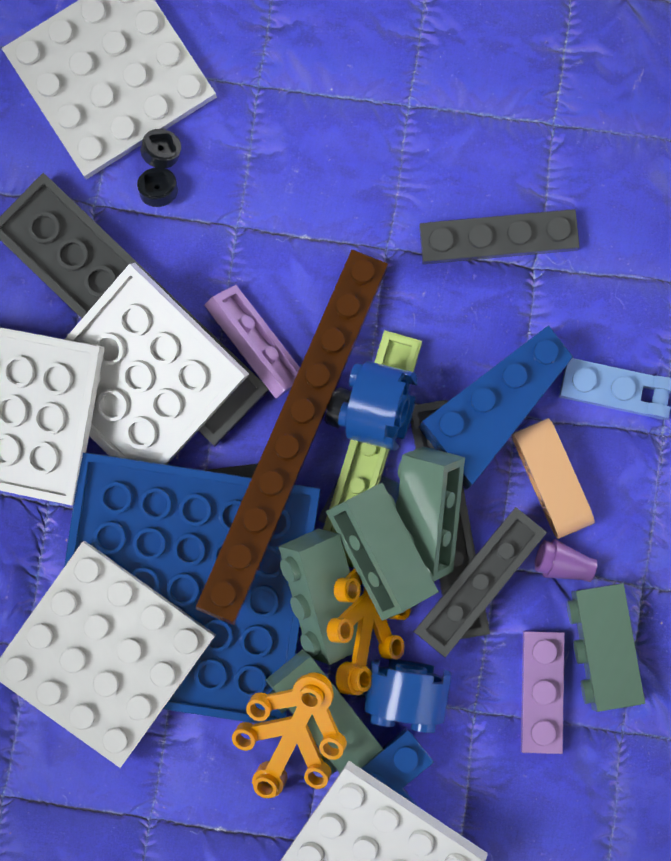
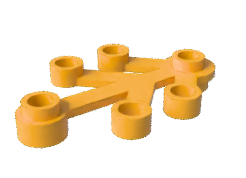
[327,569,411,695]
[232,672,347,798]

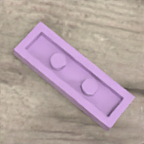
[204,285,300,399]
[521,631,564,754]

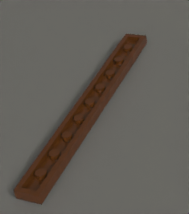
[196,250,388,625]

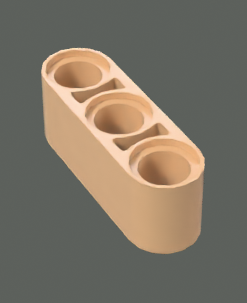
[512,418,595,539]

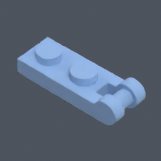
[559,358,671,420]

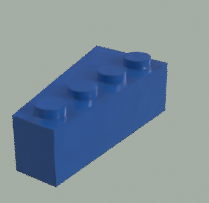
[418,325,573,490]

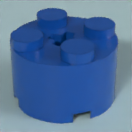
[338,361,417,451]
[364,659,452,733]

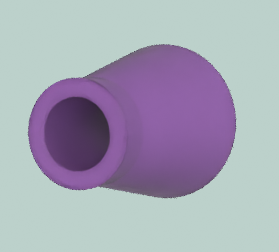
[535,539,597,582]

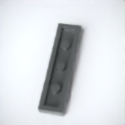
[419,209,580,265]
[413,507,547,658]

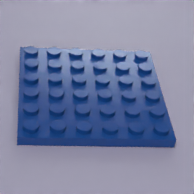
[64,452,321,723]

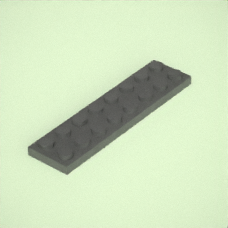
[0,173,269,446]

